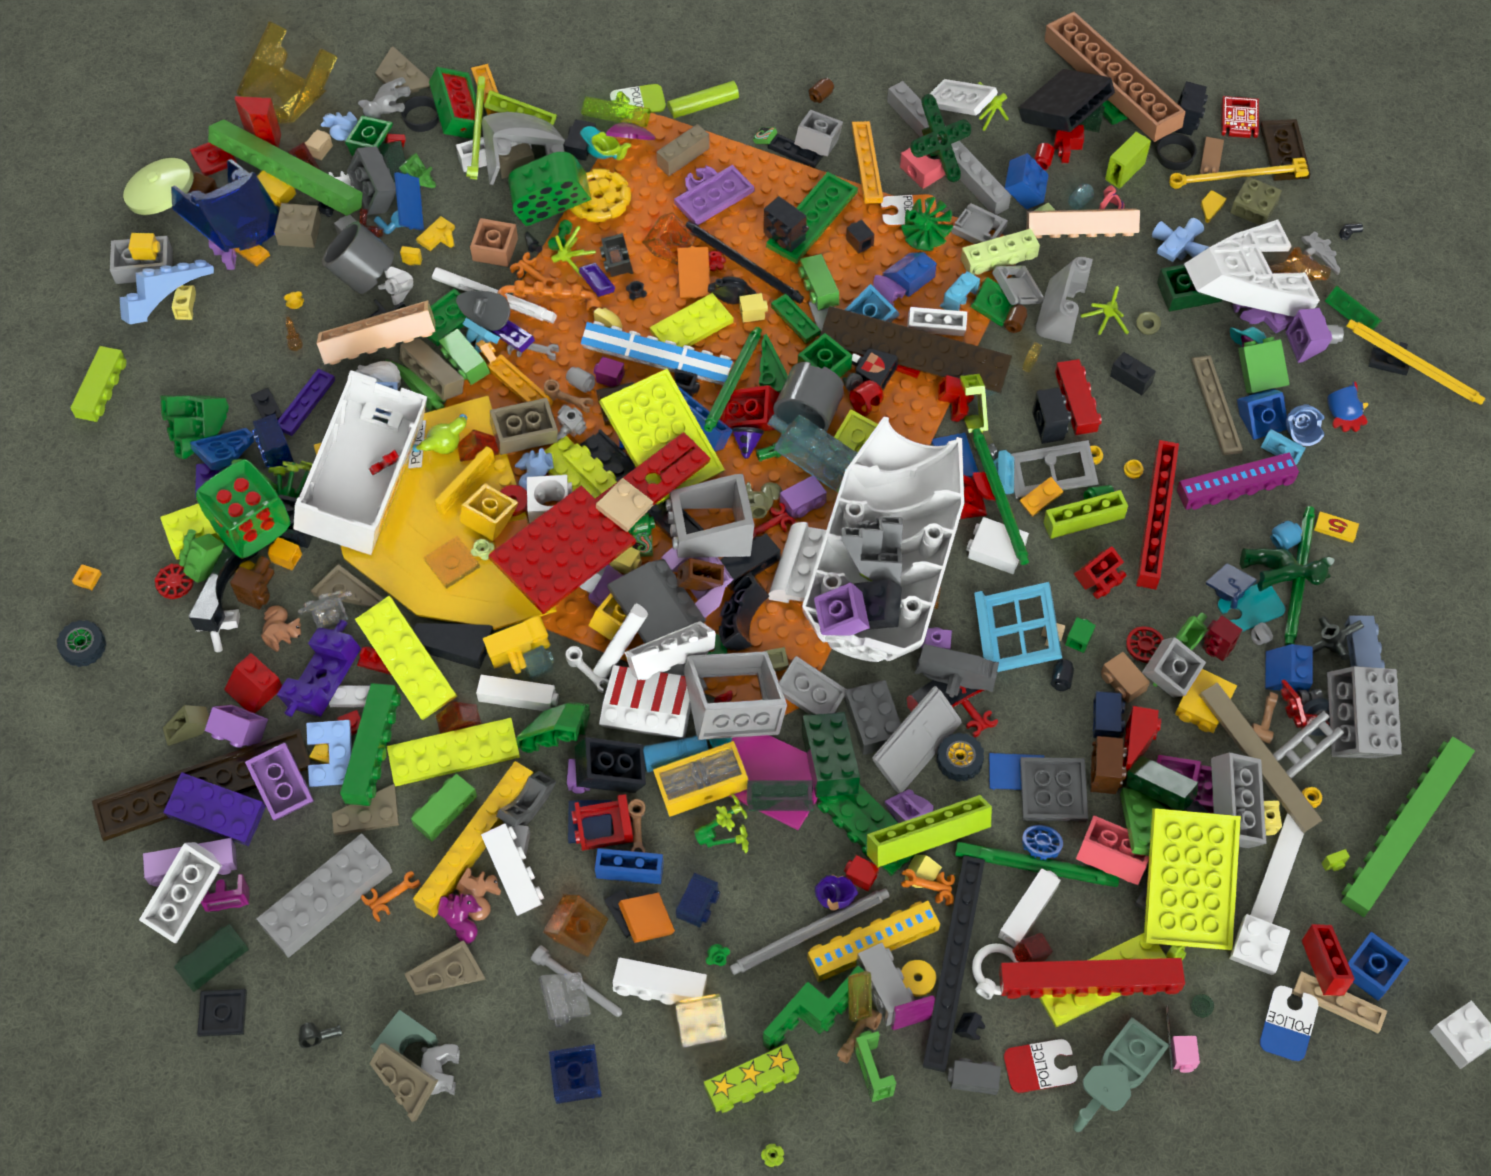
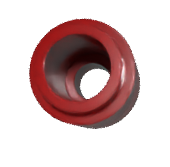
[1034,143,1055,170]

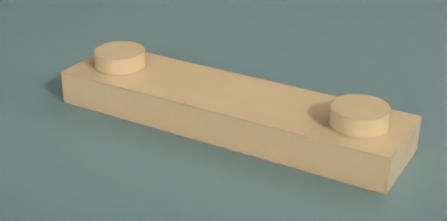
[1292,971,1387,1033]

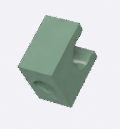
[371,1010,439,1055]

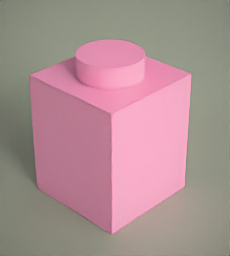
[1171,1036,1200,1073]

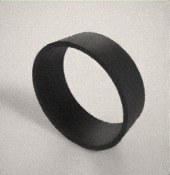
[401,96,440,132]
[1157,133,1197,170]

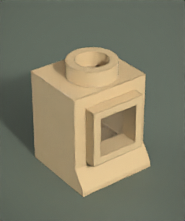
[303,130,333,161]

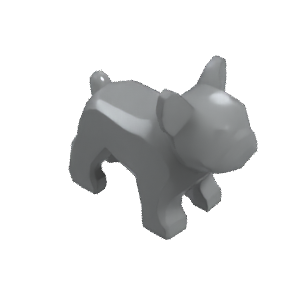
[358,77,411,119]
[421,1044,460,1095]

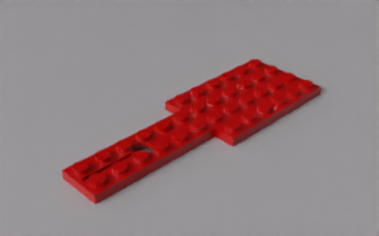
[488,432,711,614]

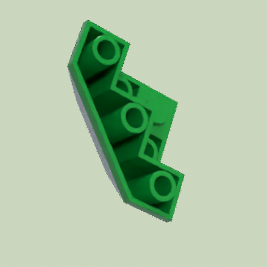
[516,702,590,753]

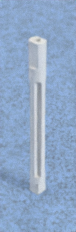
[432,267,557,324]

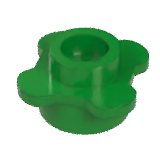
[705,944,730,966]

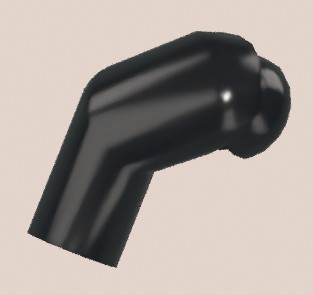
[1339,223,1363,240]

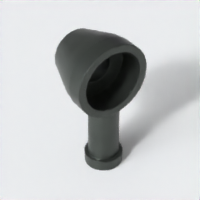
[298,1023,342,1048]

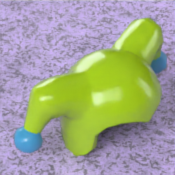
[412,414,467,454]

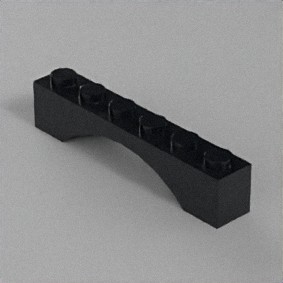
[189,545,259,633]

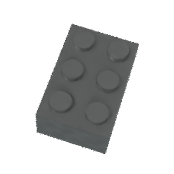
[347,146,396,215]
[844,680,901,755]

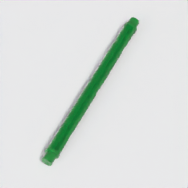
[704,327,762,432]
[972,428,1029,565]
[1284,506,1315,646]

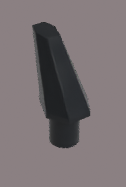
[525,231,542,253]

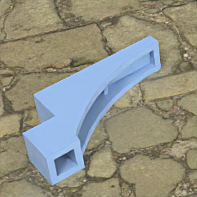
[120,260,214,324]

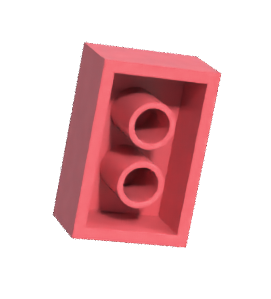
[1076,816,1149,885]

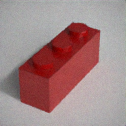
[1302,924,1354,996]

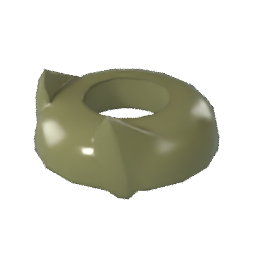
[1136,312,1161,335]

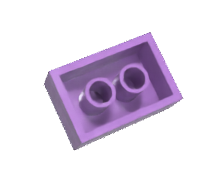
[245,743,314,821]

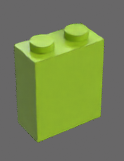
[1105,132,1151,189]

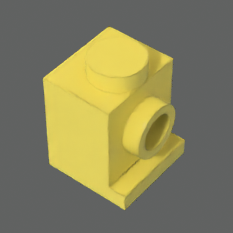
[1264,801,1282,836]

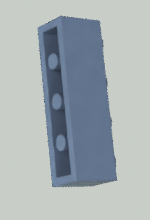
[1344,616,1385,668]

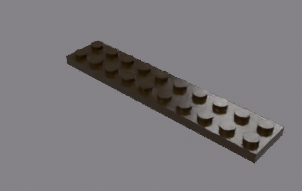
[820,306,1012,394]
[92,729,311,841]

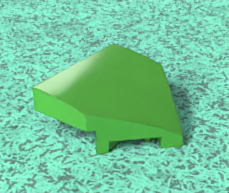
[399,153,436,188]

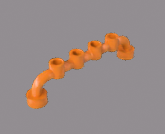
[497,280,602,315]

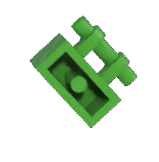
[179,529,224,583]

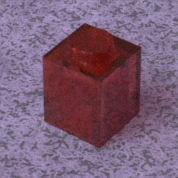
[1012,933,1053,962]

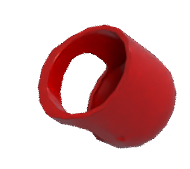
[849,380,884,417]

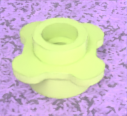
[471,539,495,560]

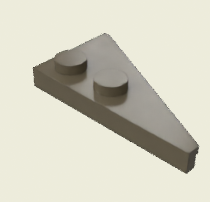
[311,564,383,607]

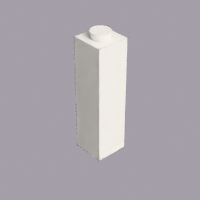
[476,675,559,711]
[998,869,1061,949]

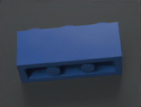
[595,848,664,884]

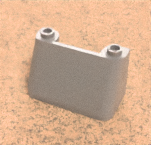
[1036,257,1093,344]

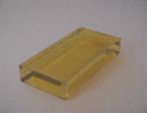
[848,971,872,1022]

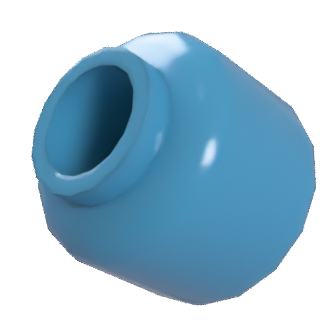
[1270,521,1302,550]

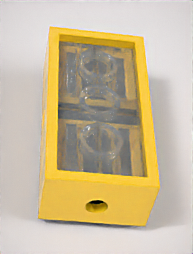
[653,741,750,817]

